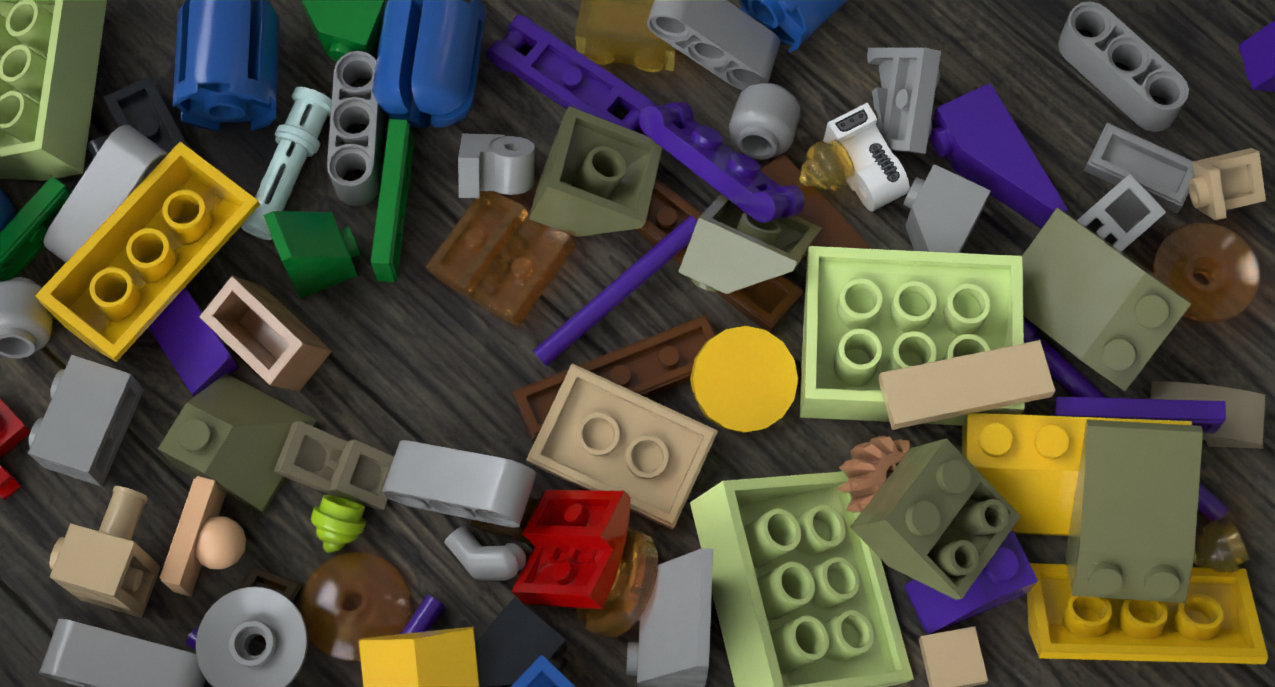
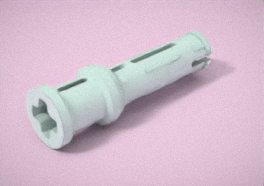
[241,87,332,240]

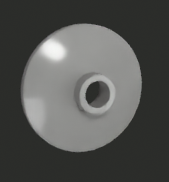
[196,587,308,687]

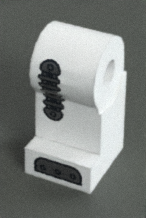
[823,102,910,212]

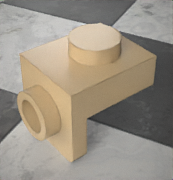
[1188,148,1266,220]

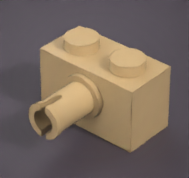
[49,486,161,618]

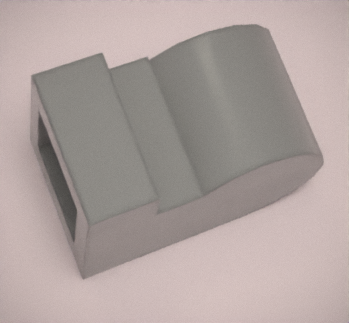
[458,133,535,198]

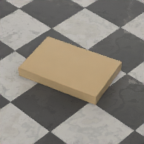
[526,363,718,530]

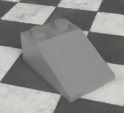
[626,548,713,687]

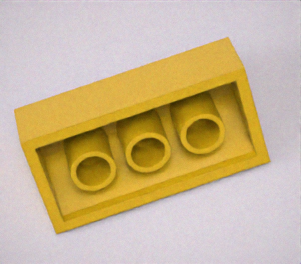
[35,142,260,362]
[962,413,1192,536]

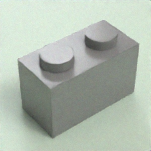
[28,355,144,487]

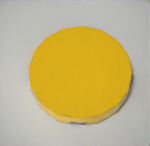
[690,326,798,433]

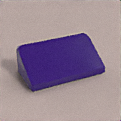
[148,287,239,397]

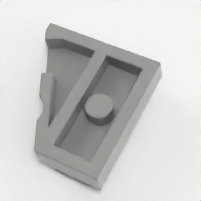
[867,48,941,154]

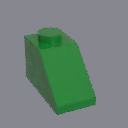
[298,0,386,63]
[263,211,360,299]

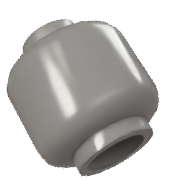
[729,83,801,160]
[0,277,53,358]

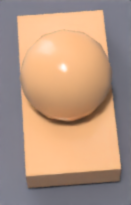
[160,476,246,596]

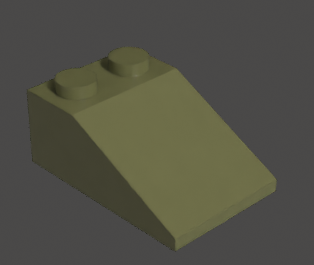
[1022,207,1191,391]
[1065,419,1203,603]

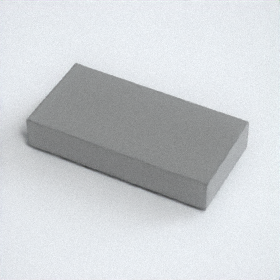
[1084,123,1194,214]

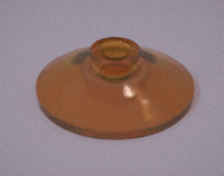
[1153,223,1260,322]
[300,552,410,661]

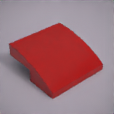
[511,490,631,609]

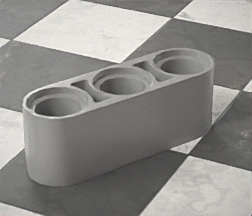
[647,0,780,91]
[1058,1,1189,132]
[327,51,385,207]
[44,125,169,263]
[381,440,537,528]
[39,619,206,687]

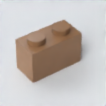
[199,276,332,392]

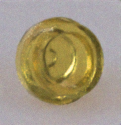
[799,139,855,191]
[1193,519,1251,574]

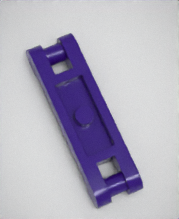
[486,15,655,133]
[639,101,804,223]

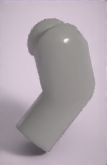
[444,526,526,581]

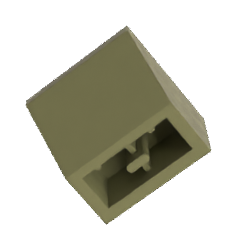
[850,438,1021,600]

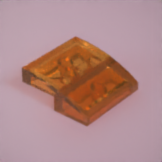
[426,191,576,327]

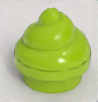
[311,495,366,553]

